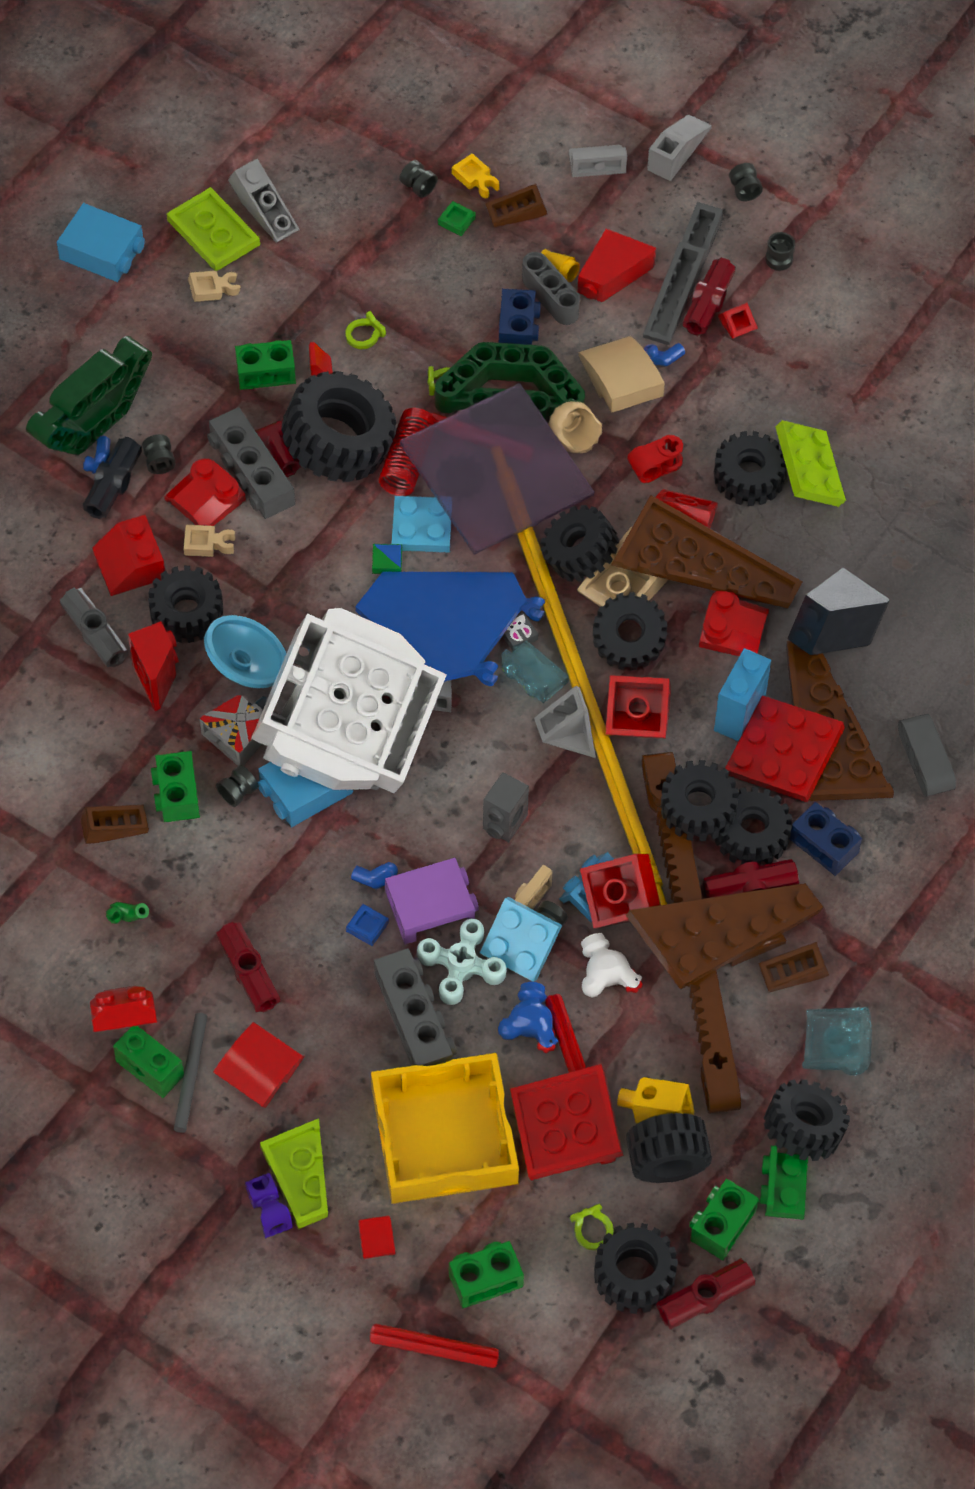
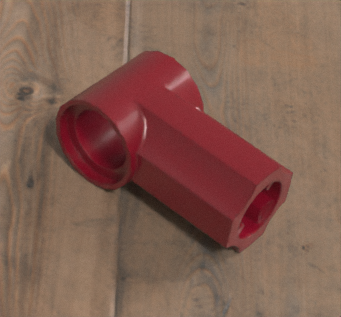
[255,420,301,477]

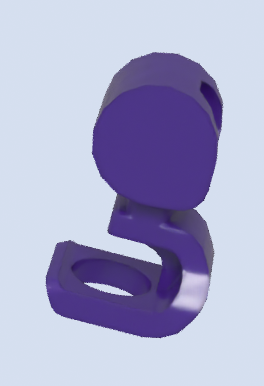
[245,1173,293,1239]

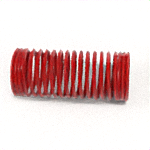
[379,407,437,496]

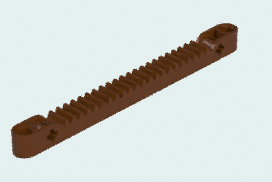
[642,752,741,1114]

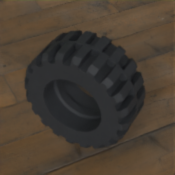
[281,371,397,482]

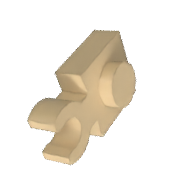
[188,271,240,302]
[184,525,235,557]

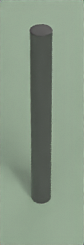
[174,1013,208,1133]

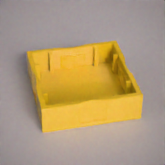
[371,1053,519,1204]

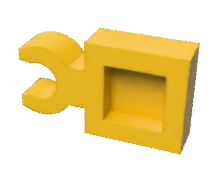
[452,153,499,199]

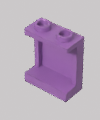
[385,858,479,944]

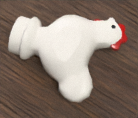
[581,933,643,998]

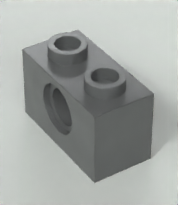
[483,772,529,843]

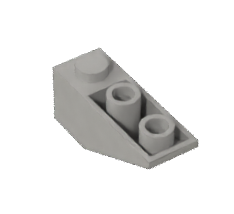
[647,114,712,181]
[228,159,300,243]

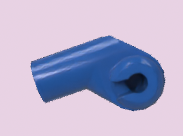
[644,343,686,366]
[83,436,111,474]
[351,862,398,889]

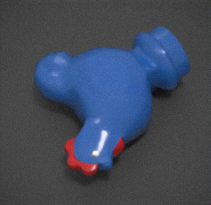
[498,982,558,1053]

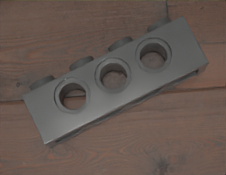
[207,407,295,519]
[374,948,456,1066]

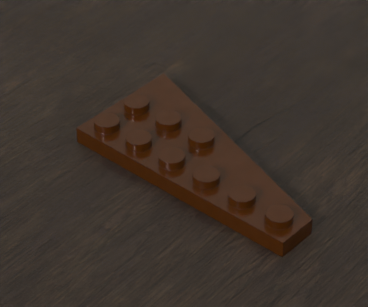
[610,495,803,609]
[786,641,894,801]
[626,883,824,990]

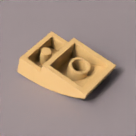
[579,336,665,413]
[577,527,668,623]

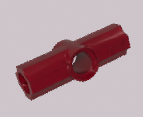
[683,257,736,336]
[703,859,799,898]
[216,922,280,1013]
[656,1258,756,1330]

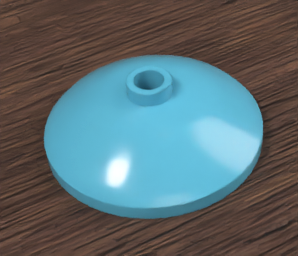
[204,615,286,688]

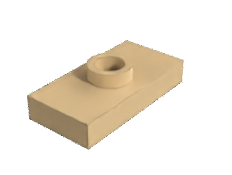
[515,865,552,909]

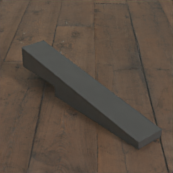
[643,202,723,345]

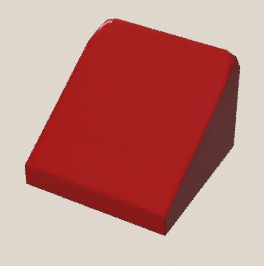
[718,303,758,339]
[309,342,333,377]
[358,1216,395,1259]

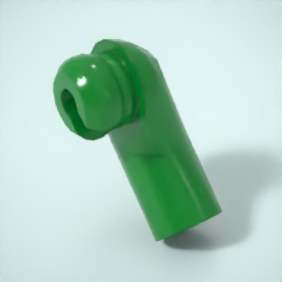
[106,902,149,924]

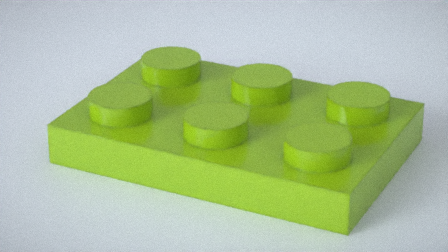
[166,187,260,271]
[775,420,846,507]

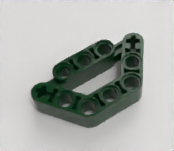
[26,336,152,455]
[434,342,585,428]

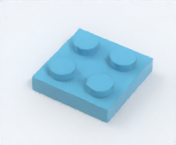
[392,496,452,553]
[480,897,562,982]

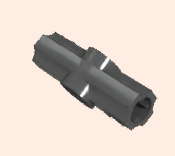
[60,587,129,667]

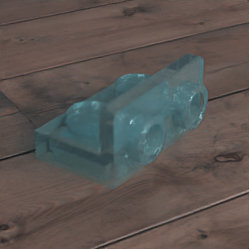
[501,640,569,704]

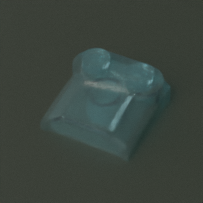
[802,1007,872,1076]

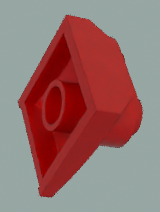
[164,458,246,526]
[699,591,769,656]
[90,985,157,1032]

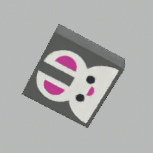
[503,613,539,652]

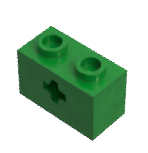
[113,1026,184,1098]

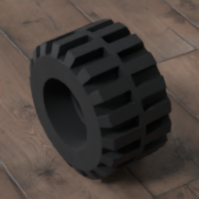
[626,1113,712,1183]
[594,1223,677,1314]

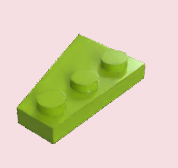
[260,1118,328,1229]

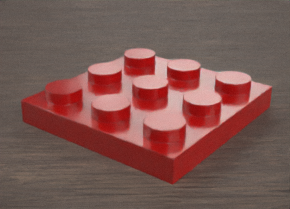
[725,695,845,803]
[510,1064,623,1180]

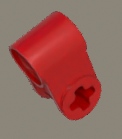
[627,435,683,483]

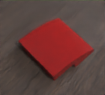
[213,1022,304,1108]

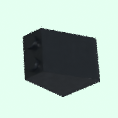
[787,568,890,655]

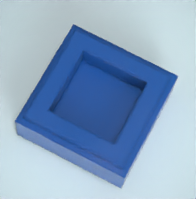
[346,904,389,946]

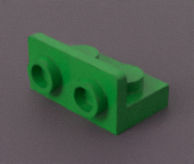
[760,1145,808,1220]

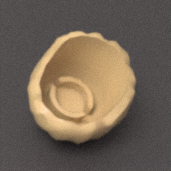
[548,401,602,453]

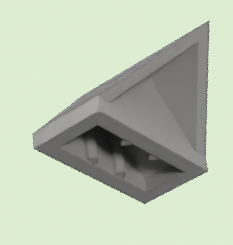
[534,686,596,758]

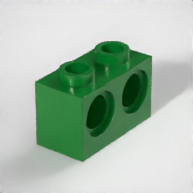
[235,340,296,390]
[151,751,200,823]
[689,1178,759,1261]
[449,1241,524,1309]

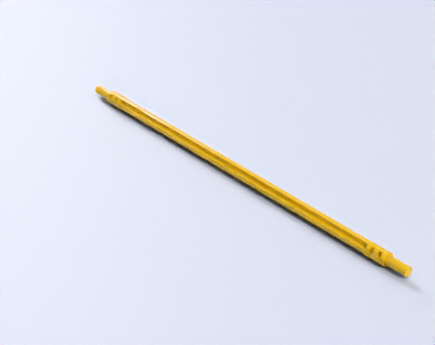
[490,447,667,905]

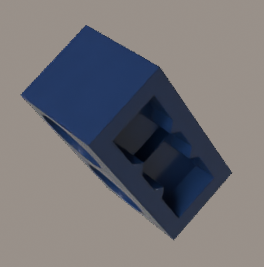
[499,289,541,345]
[790,802,862,876]

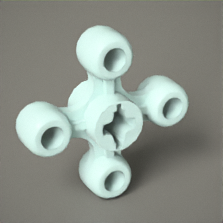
[417,919,507,1005]

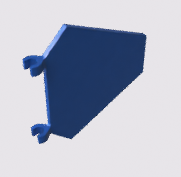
[355,571,545,686]

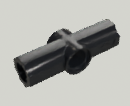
[83,436,142,519]

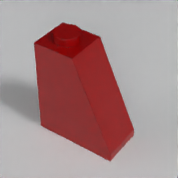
[577,228,656,302]

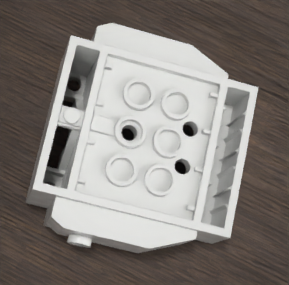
[251,608,447,793]

